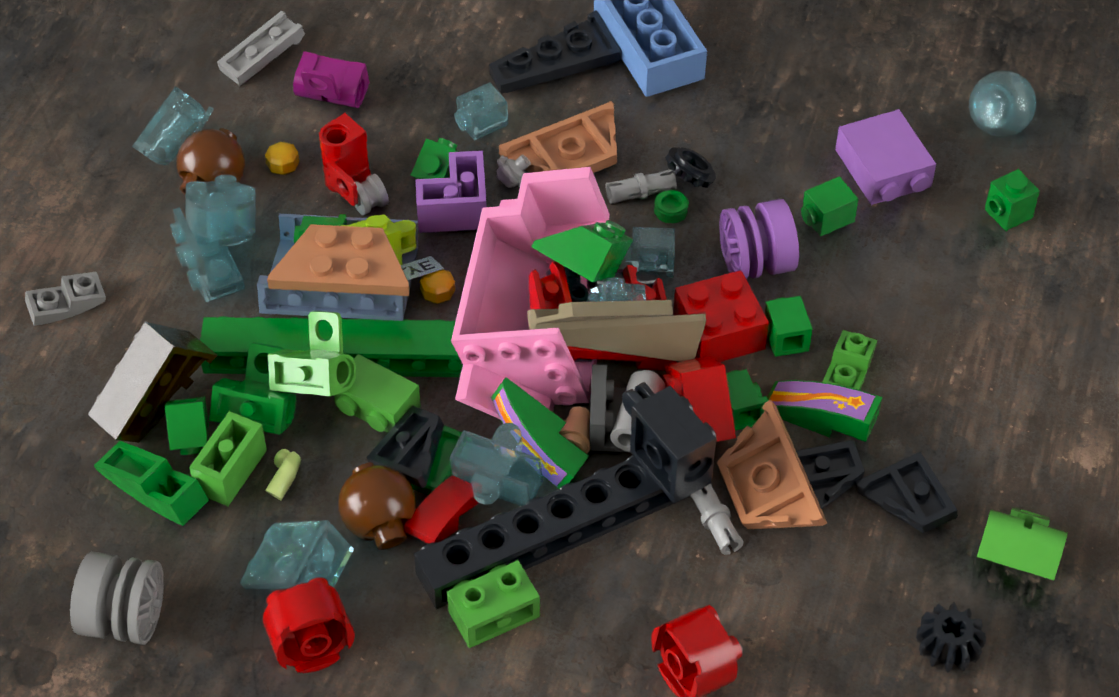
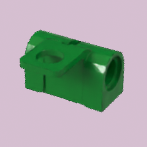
[209,342,296,435]

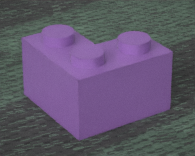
[416,150,487,233]

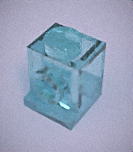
[625,227,675,277]

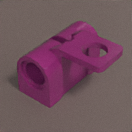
[293,51,370,108]

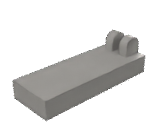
[217,10,305,86]

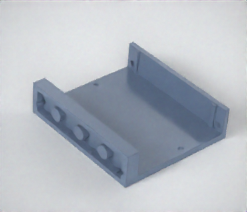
[257,214,419,321]

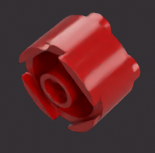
[263,577,355,673]
[651,605,742,697]

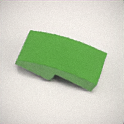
[823,330,878,390]

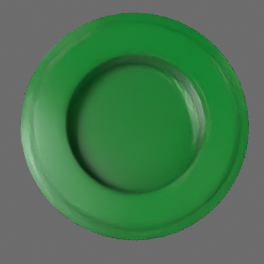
[654,190,689,224]

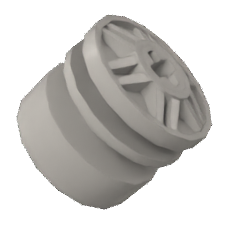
[70,551,164,645]

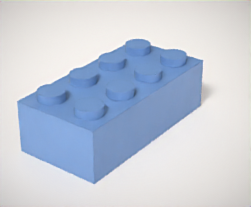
[594,0,707,97]

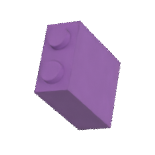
[836,109,936,205]

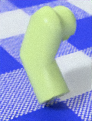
[265,449,301,500]

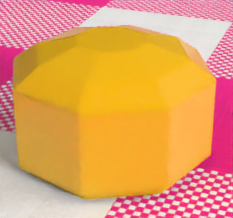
[265,141,300,175]
[420,269,455,304]

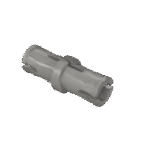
[606,169,677,204]
[690,484,744,555]

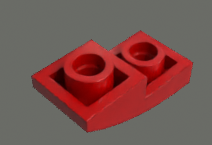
[404,475,483,543]

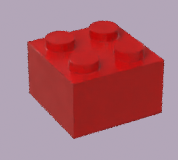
[673,270,769,362]

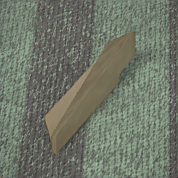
[527,300,706,362]

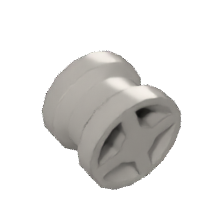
[355,174,389,215]

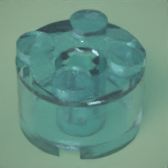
[185,175,256,246]

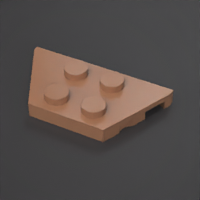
[499,102,617,173]
[267,224,410,296]
[717,400,827,529]

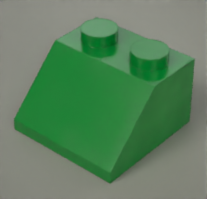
[531,220,633,282]

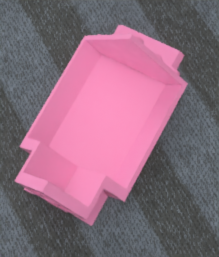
[451,167,610,420]

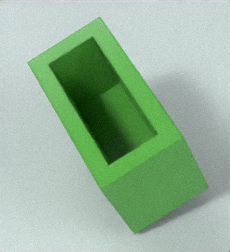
[334,354,421,433]

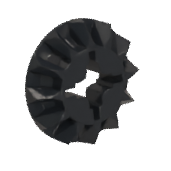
[665,147,716,188]

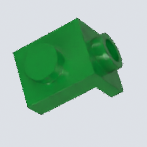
[411,138,458,179]

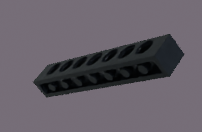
[414,455,704,610]

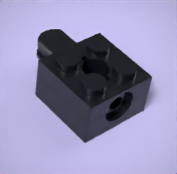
[622,382,717,504]

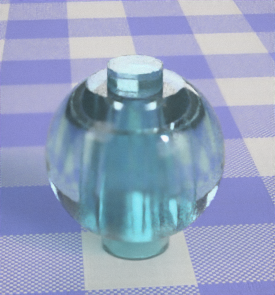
[969,71,1036,137]

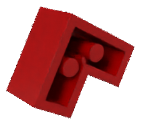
[662,356,736,442]

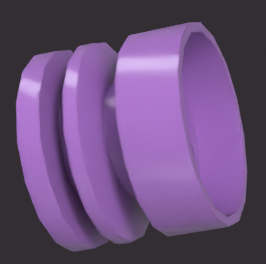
[719,199,799,279]

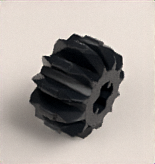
[916,602,986,673]

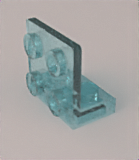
[170,207,245,303]
[240,520,354,589]

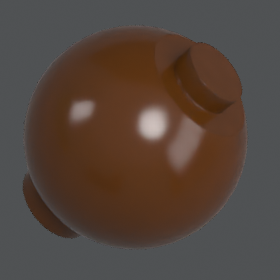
[177,128,245,202]
[338,463,415,550]

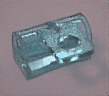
[132,86,214,165]

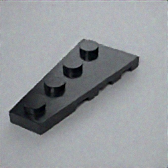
[489,10,621,95]

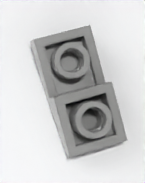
[25,272,106,326]

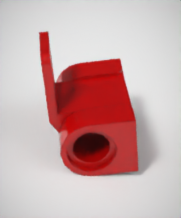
[319,113,371,206]

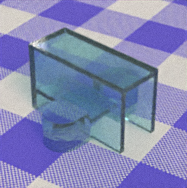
[450,423,543,506]

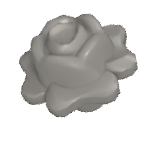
[496,154,531,188]

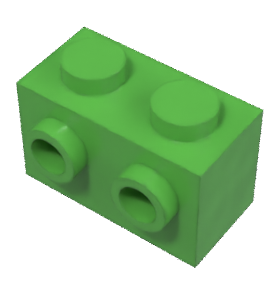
[189,411,267,506]
[447,560,540,649]

